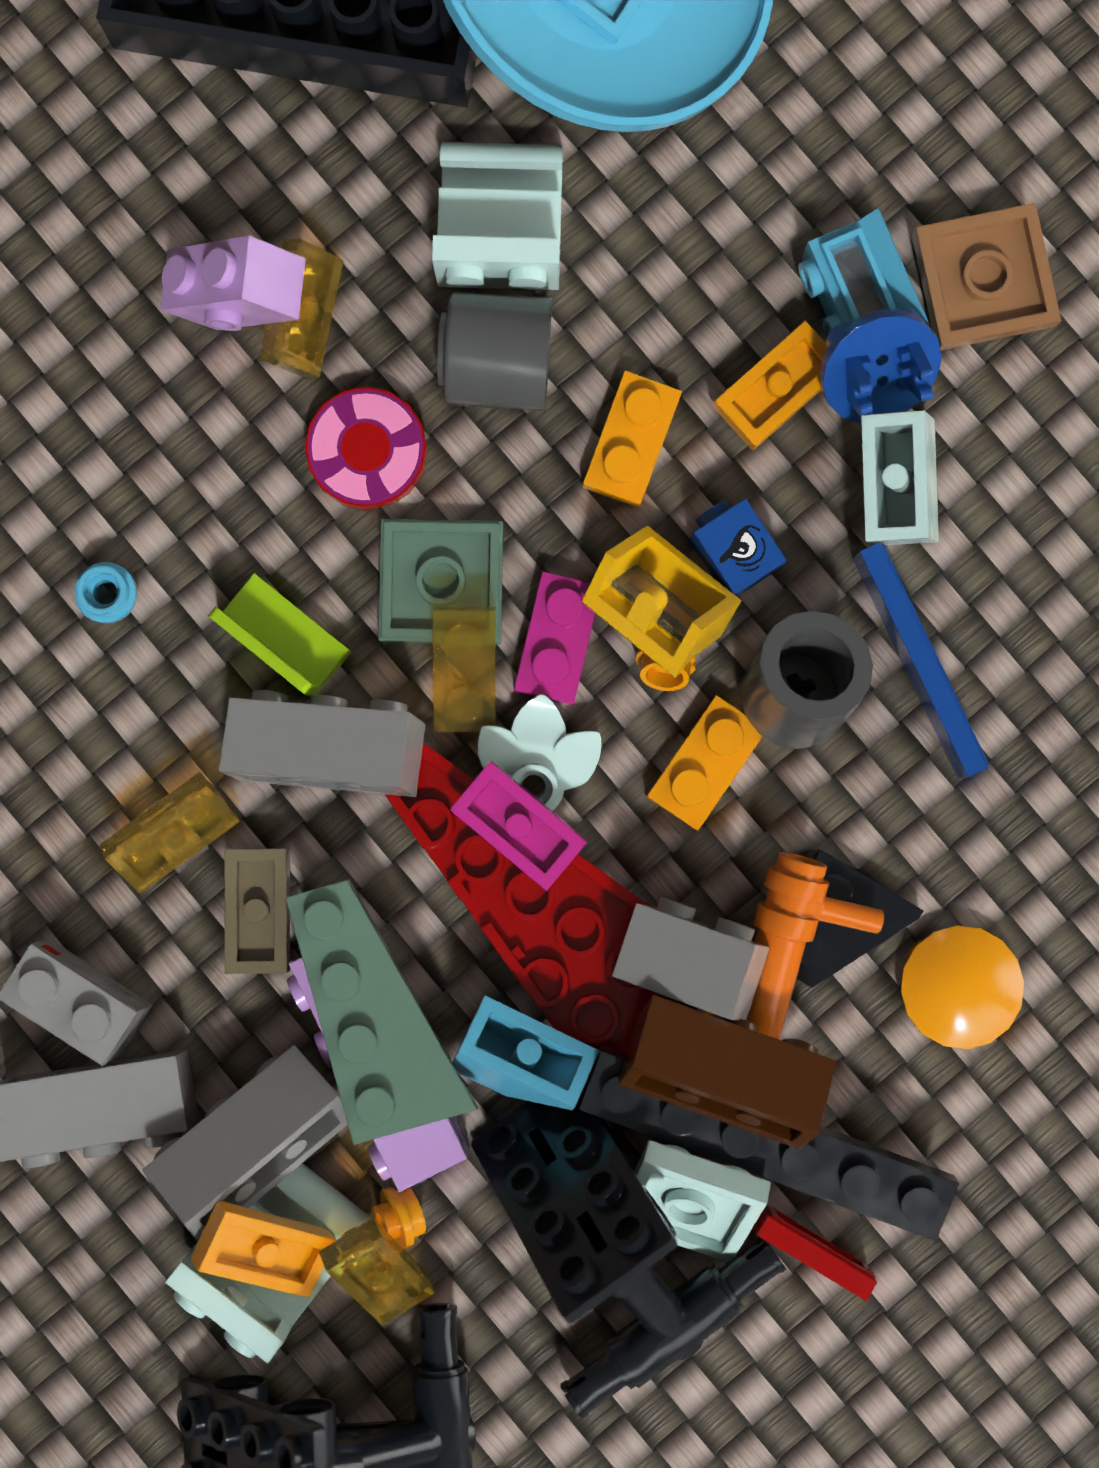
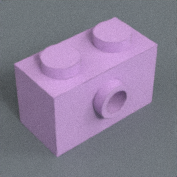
[160,236,306,331]

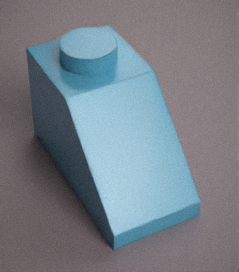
[452,996,599,1110]

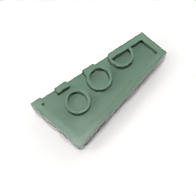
[285,879,478,1145]

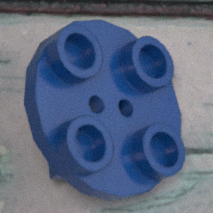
[819,308,942,423]

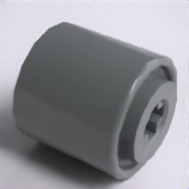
[437,292,552,411]
[741,610,873,749]

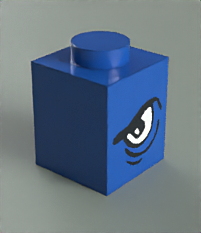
[689,499,787,597]

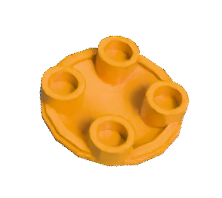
[900,925,1024,1049]

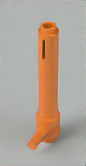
[696,852,884,1166]

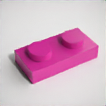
[514,571,595,706]
[450,761,588,891]

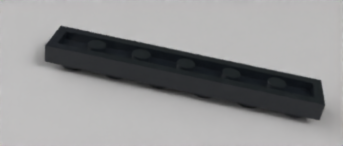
[579,1044,960,1241]

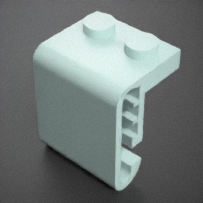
[432,142,563,290]
[165,1163,373,1364]

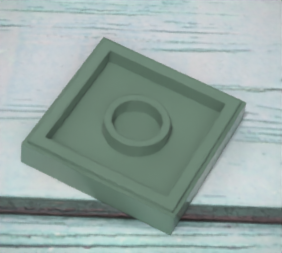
[378,519,504,645]

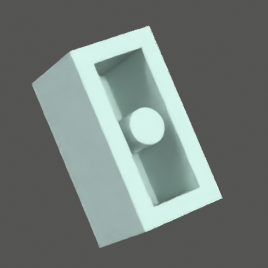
[861,410,939,545]

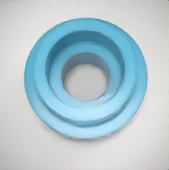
[74,562,137,624]

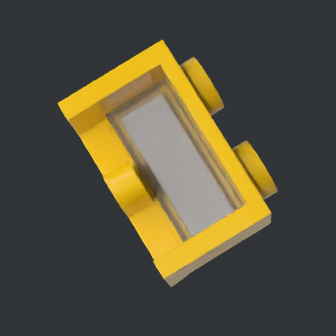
[582,525,742,678]

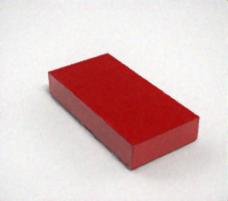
[753,1204,877,1301]

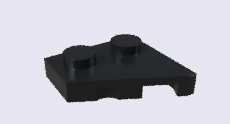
[796,849,924,988]

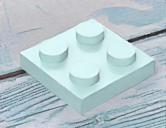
[634,1140,771,1263]

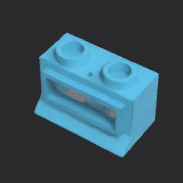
[798,208,928,339]

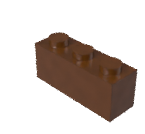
[618,995,837,1149]

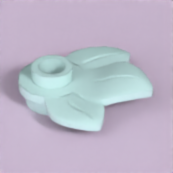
[478,694,602,811]

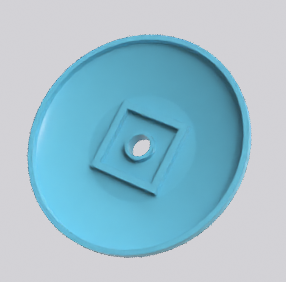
[443,0,773,132]

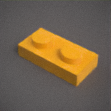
[712,320,828,451]
[583,371,682,509]
[646,695,763,831]
[190,1200,336,1298]

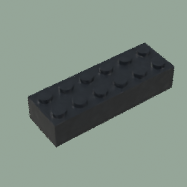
[96,0,477,108]

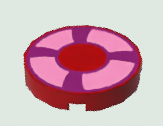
[305,386,428,511]

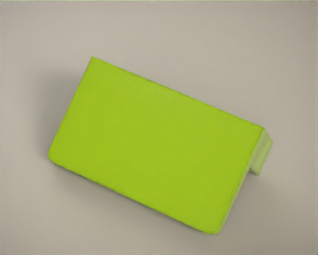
[208,573,351,697]

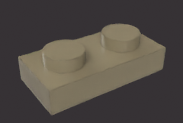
[224,848,290,974]

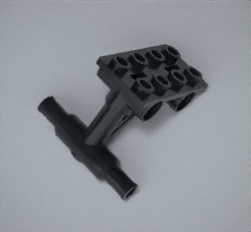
[471,1090,787,1419]
[177,1303,476,1468]

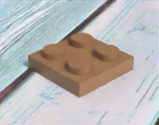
[911,203,1061,351]

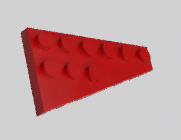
[384,743,664,1077]

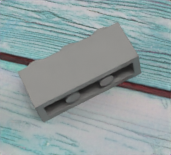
[219,690,426,797]
[142,1045,348,1241]
[0,1048,199,1168]

